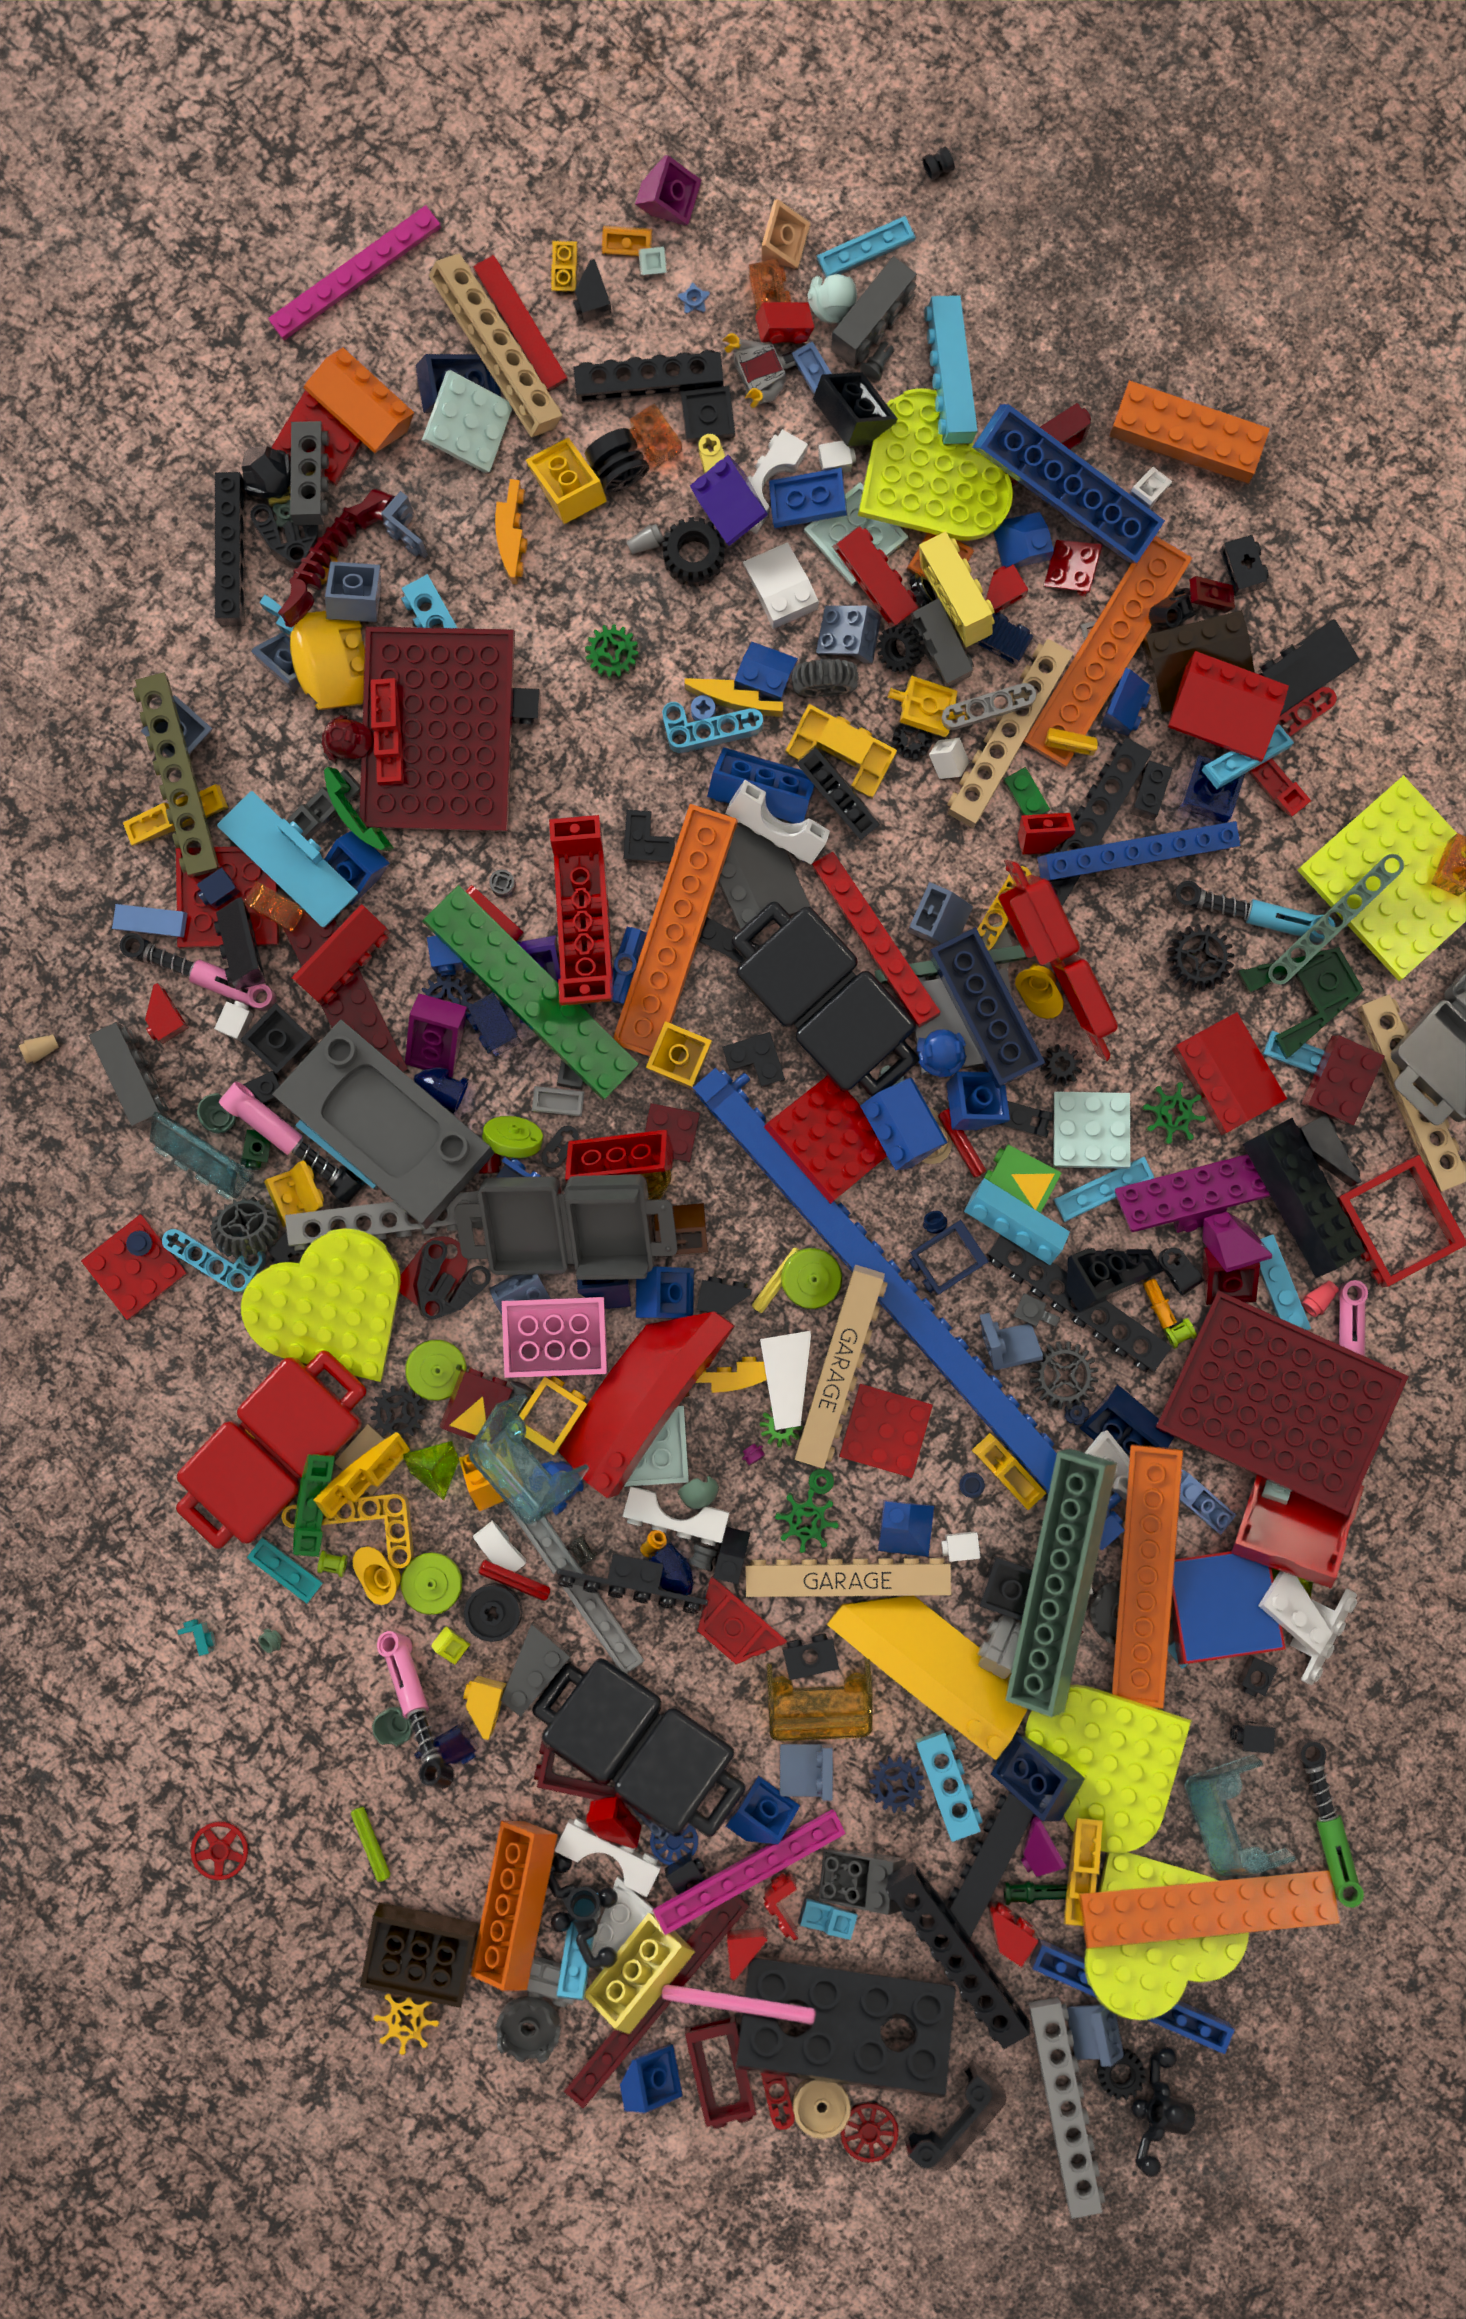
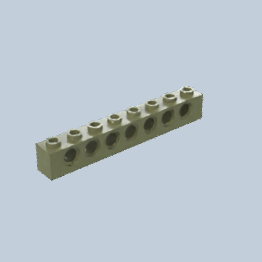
[133,672,220,878]

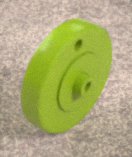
[482,1116,543,1158]
[781,1248,842,1309]
[405,1339,467,1401]
[401,1552,463,1615]

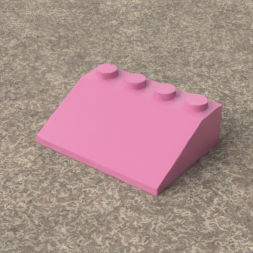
[502,1297,608,1378]

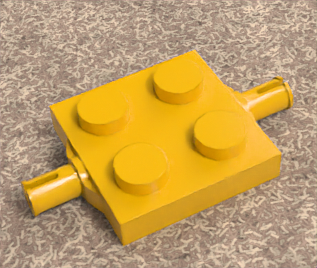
[888,675,968,737]

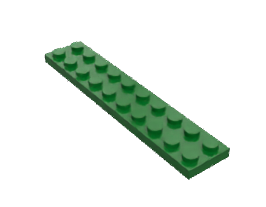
[422,885,639,1100]

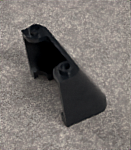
[904,2060,1007,2171]

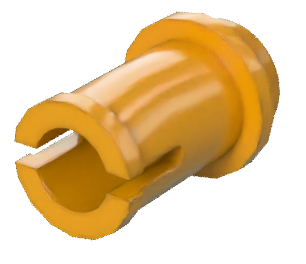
[640,1530,667,1558]

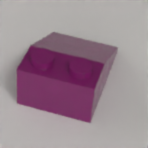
[405,993,467,1078]

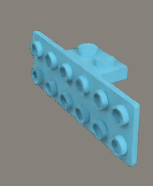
[217,791,358,928]

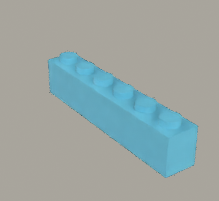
[924,296,978,444]

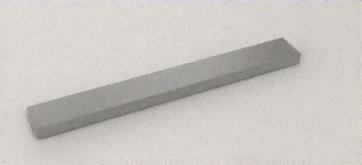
[508,1493,645,1674]

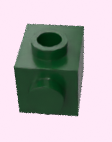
[240,1129,271,1171]

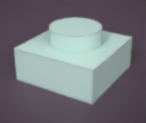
[638,247,667,275]
[1262,1480,1291,1505]

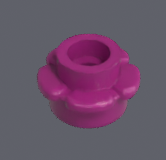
[742,1444,765,1466]

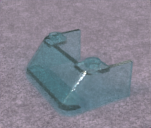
[469,1393,589,1524]
[1185,1755,1296,1876]

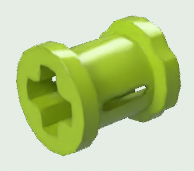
[1164,1318,1197,1349]
[317,1550,348,1577]

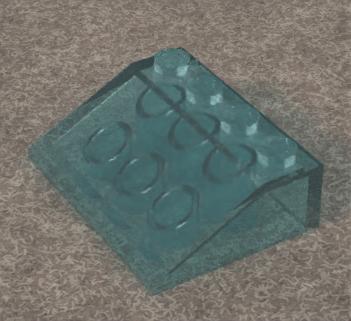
[149,1111,254,1199]

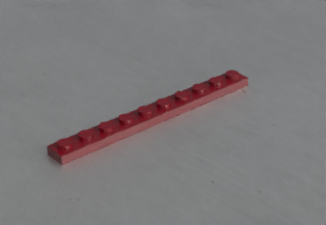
[564,1895,750,2109]

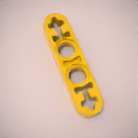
[977,866,1032,950]

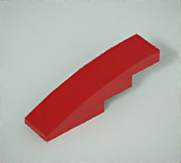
[371,678,404,785]

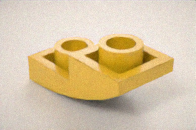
[551,241,577,292]

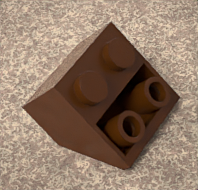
[654,1203,708,1258]

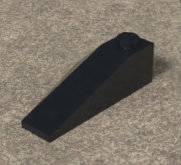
[1066,1248,1163,1313]

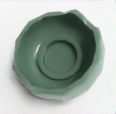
[197,1093,237,1134]
[677,1476,719,1509]
[372,1707,414,1747]

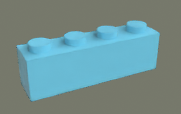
[964,1178,1070,1265]

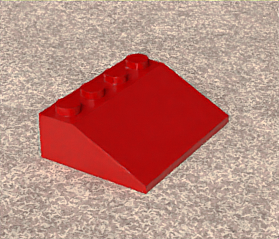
[1168,651,1289,762]
[1172,1012,1287,1136]

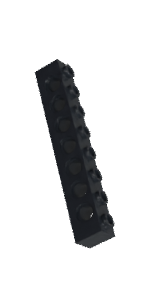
[1039,737,1152,907]
[986,1234,1172,1373]
[886,1861,1030,2049]

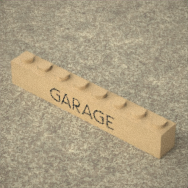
[795,1265,888,1469]
[746,1558,951,1597]

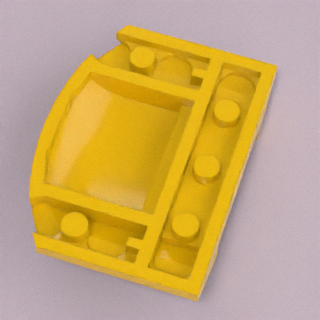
[290,611,365,710]

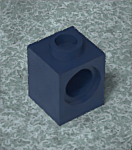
[197,867,240,909]

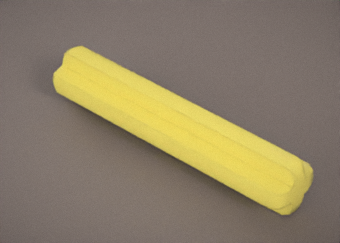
[752,1247,799,1313]

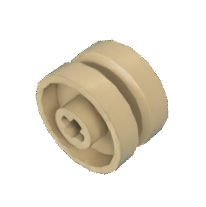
[792,2079,851,2139]

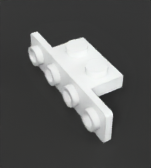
[1290,1588,1357,1686]

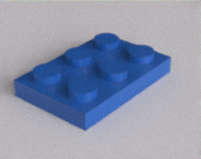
[769,467,847,528]

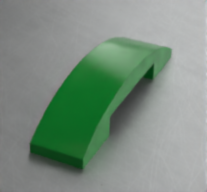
[324,767,394,851]
[293,1454,335,1557]

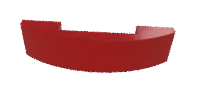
[1248,758,1311,817]

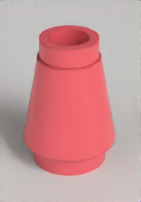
[1301,1281,1339,1317]

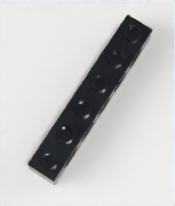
[573,350,724,404]
[215,472,245,627]

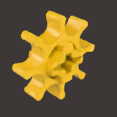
[374,1994,439,2055]

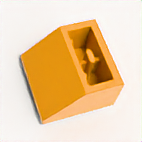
[459,1438,526,1512]

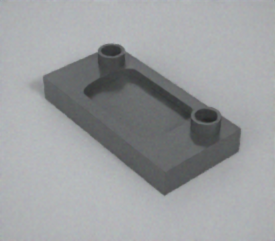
[272,1019,495,1230]

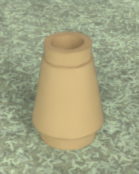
[19,1034,59,1063]

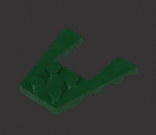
[1237,947,1364,1059]

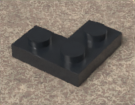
[623,810,675,863]
[722,1032,785,1088]

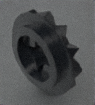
[910,573,936,607]
[893,723,932,759]

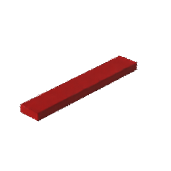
[473,255,568,392]

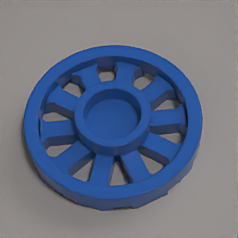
[650,1824,698,1865]

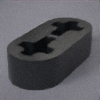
[541,1126,580,1169]

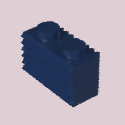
[975,613,1033,666]

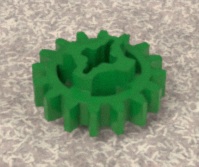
[585,624,639,680]

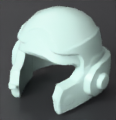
[807,274,857,323]

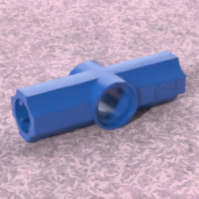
[611,927,647,1005]

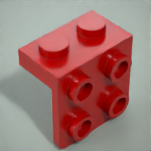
[763,1871,799,1941]

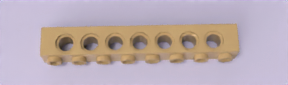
[429,253,563,438]
[947,638,1073,829]
[1356,994,1466,1192]

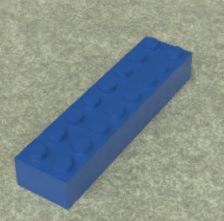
[972,404,1165,563]

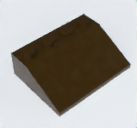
[1141,610,1255,714]
[360,1902,479,2008]

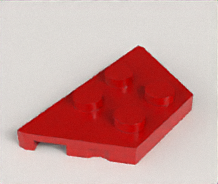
[697,1576,787,1665]

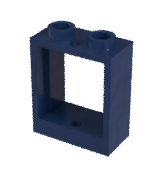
[908,1220,989,1296]

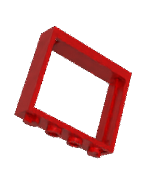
[1337,1155,1466,1288]

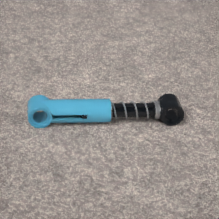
[1172,881,1335,943]

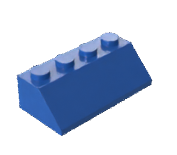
[707,747,815,824]

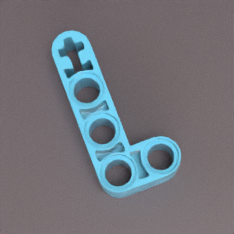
[662,702,763,753]
[162,1229,267,1292]

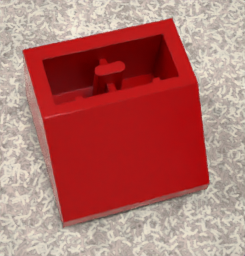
[988,1901,1039,1967]

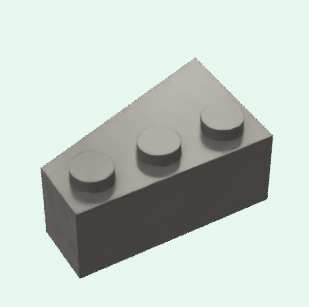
[910,598,974,688]
[501,1621,572,1717]

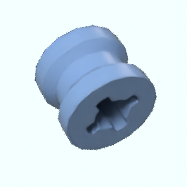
[691,695,716,721]

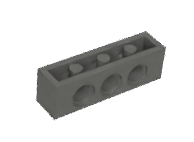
[290,421,329,525]

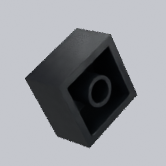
[241,1003,316,1077]
[977,1555,1033,1621]

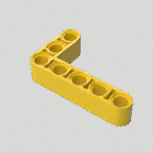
[281,1493,414,1569]

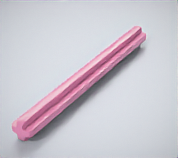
[662,1985,816,2024]

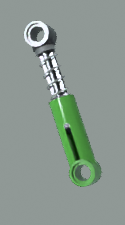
[1296,1738,1364,1908]

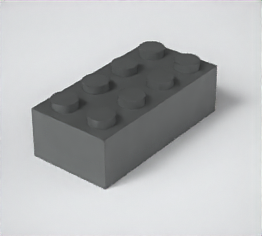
[831,256,917,368]
[88,1022,170,1131]

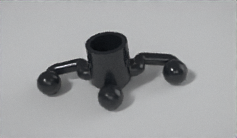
[548,1853,618,1969]
[1131,2047,1195,2177]

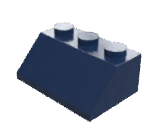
[1080,1384,1174,1458]

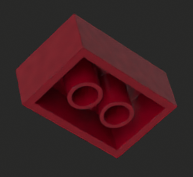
[1301,1035,1385,1125]

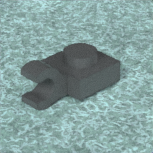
[1013,1293,1060,1327]

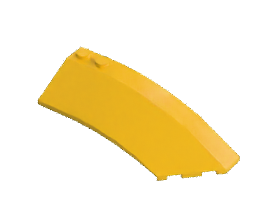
[827,1596,1028,1760]

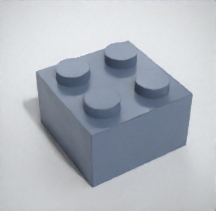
[325,562,382,622]

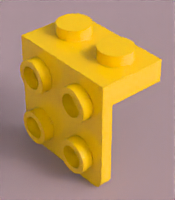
[264,1160,324,1227]

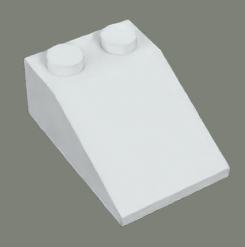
[743,542,819,629]

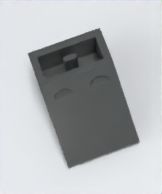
[818,1848,906,1915]

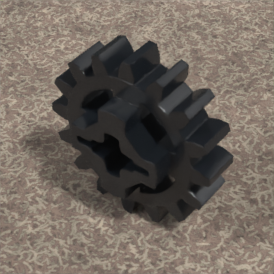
[370,1385,426,1440]

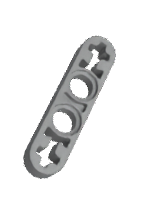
[941,683,1036,730]

